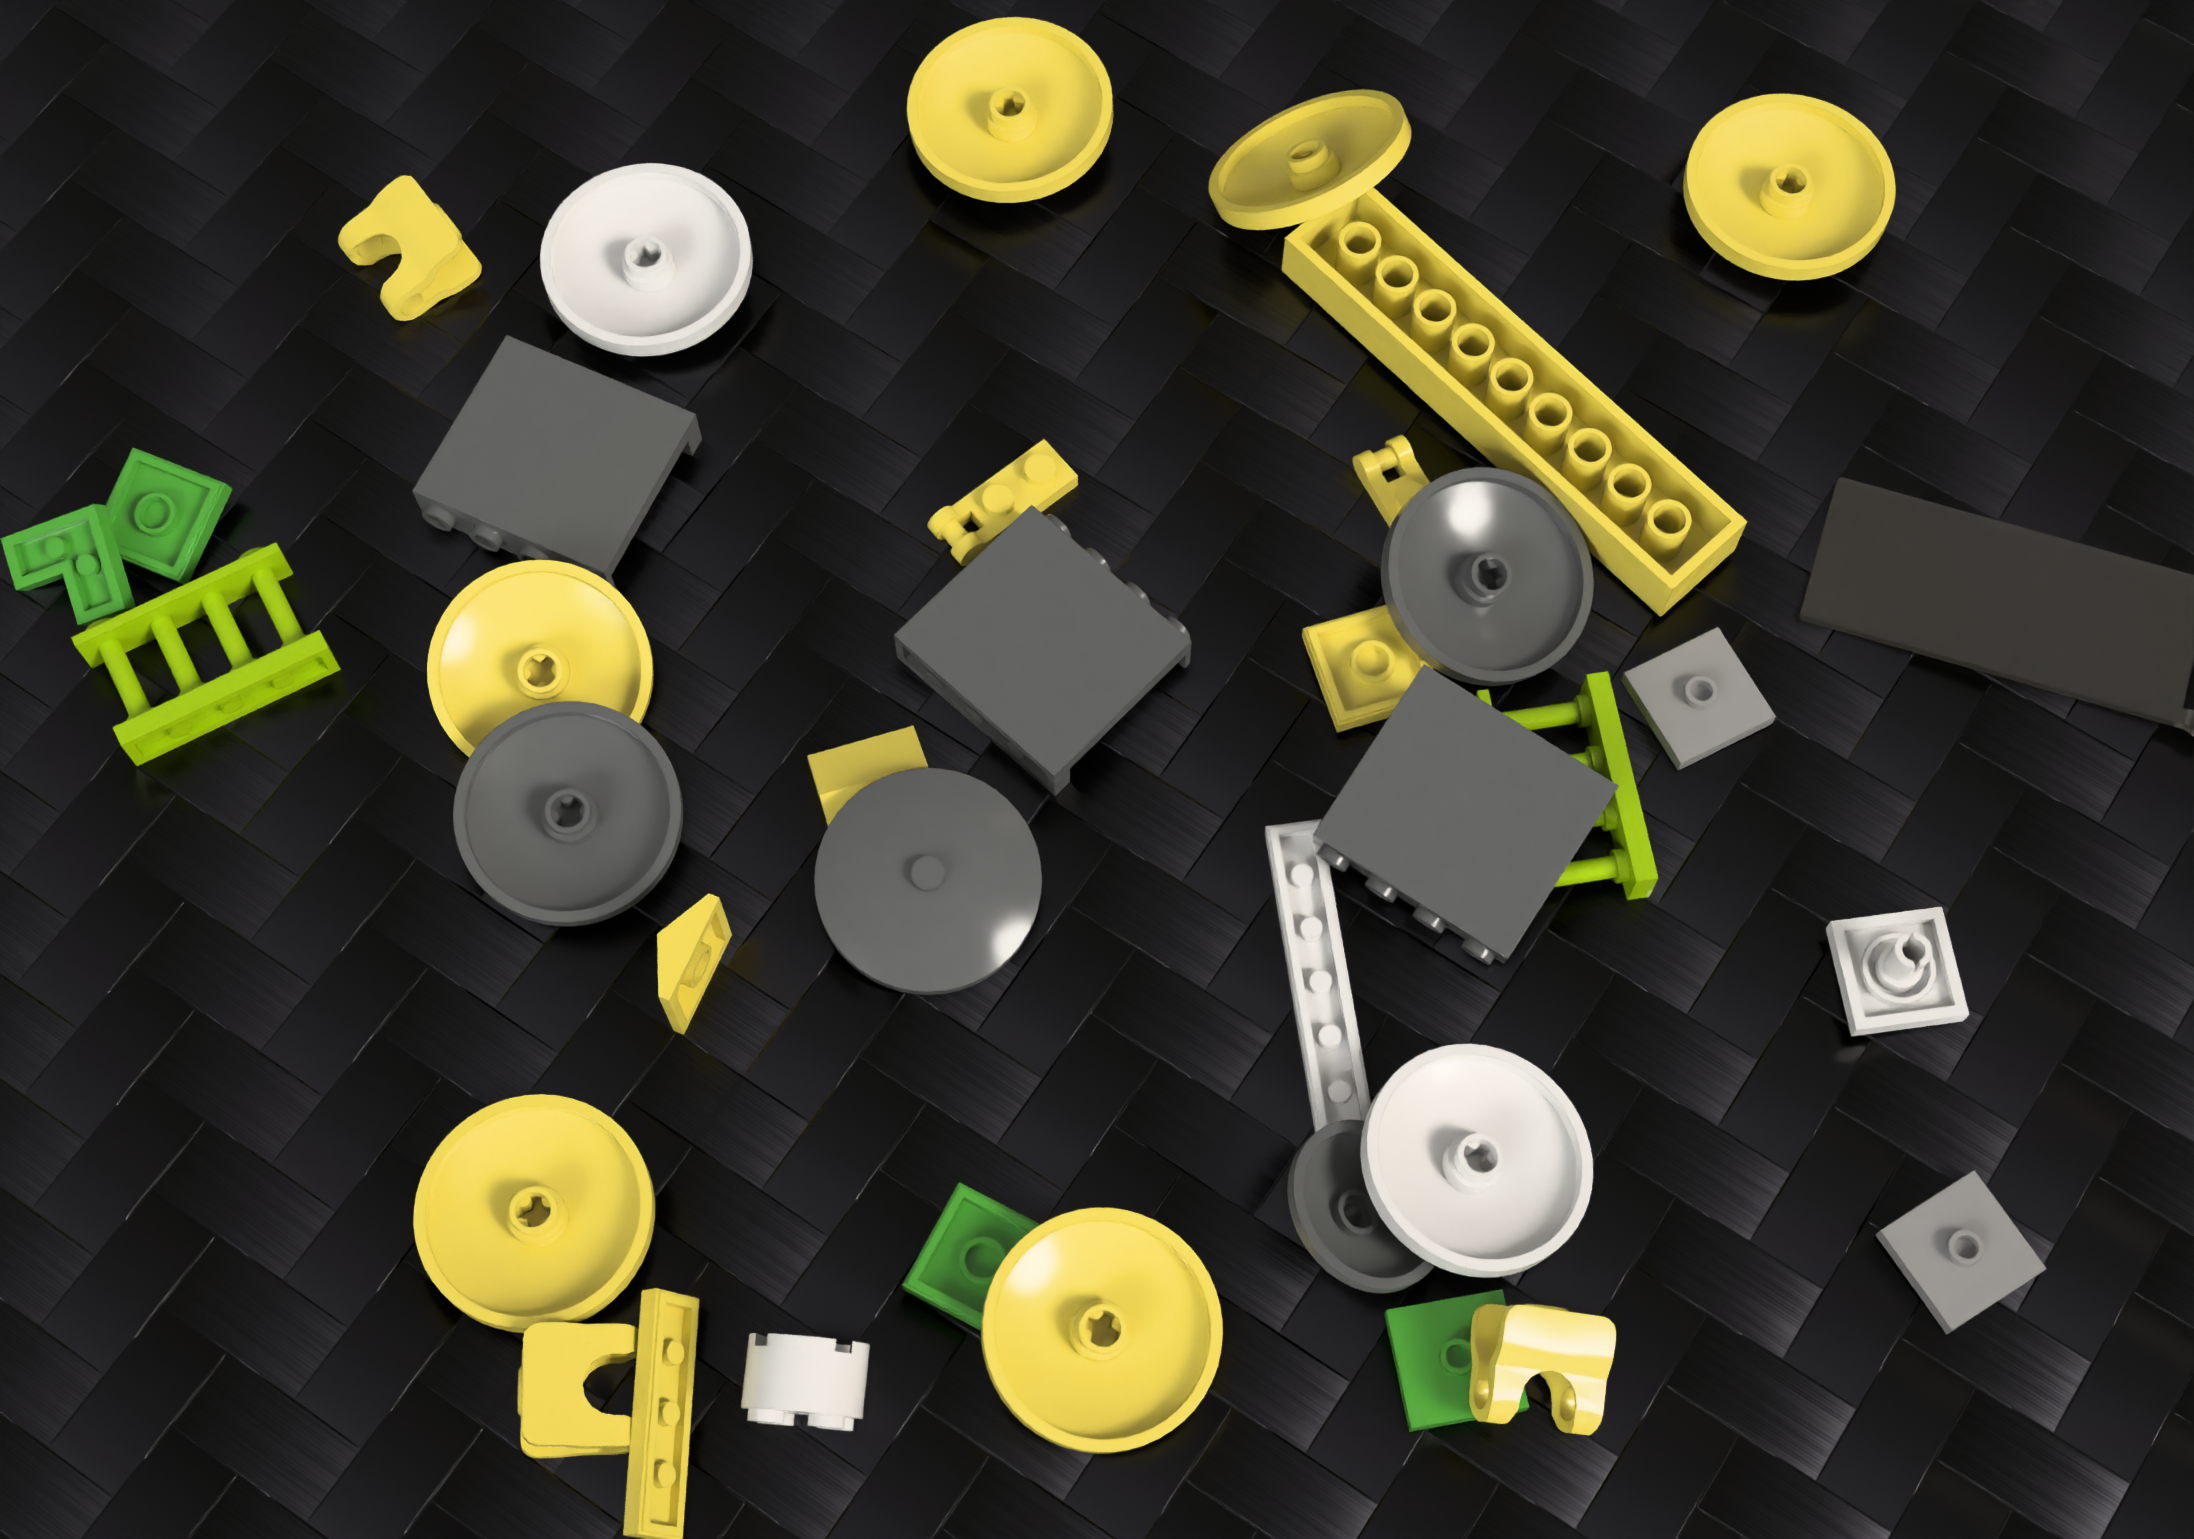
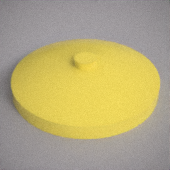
[907,17,1113,203]
[1208,90,1411,230]
[1683,94,1896,280]
[427,560,654,758]
[413,1094,655,1333]
[981,1208,1223,1453]

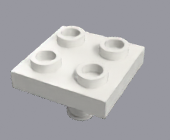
[1826,907,1969,1036]

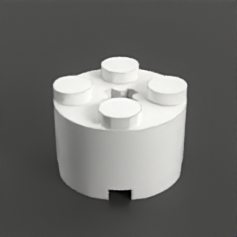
[741,1333,870,1431]

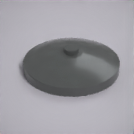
[1381,467,1594,686]
[453,701,683,926]
[814,768,1042,995]

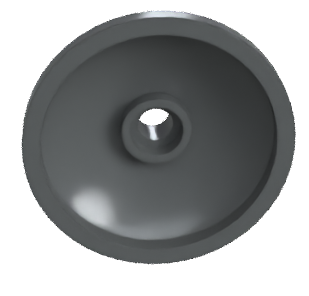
[1287,1120,1435,1293]

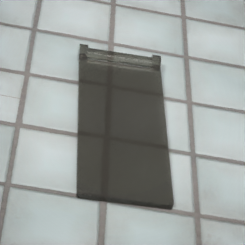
[1799,477,2194,736]

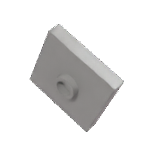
[1621,627,1776,770]
[1876,1170,2047,1334]

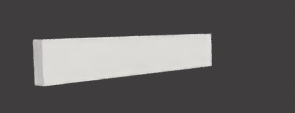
[1265,819,1371,1133]

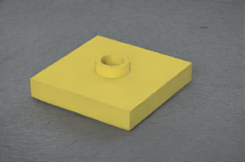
[1302,605,1433,733]

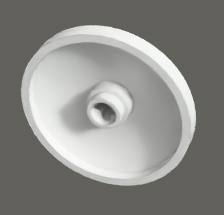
[540,163,753,356]
[1360,1044,1593,1278]

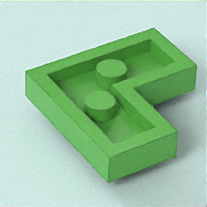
[1,504,136,626]

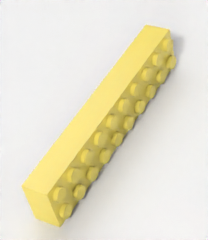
[1282,187,1747,617]

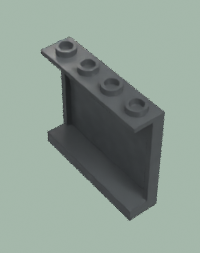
[413,335,702,589]
[894,505,1192,796]
[1313,664,1619,965]

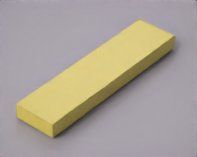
[623,1288,699,1539]

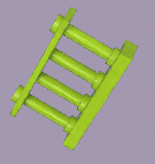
[71,542,341,766]
[1476,671,1658,900]

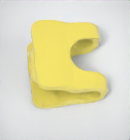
[338,175,482,321]
[1469,1304,1616,1435]
[518,1322,639,1458]

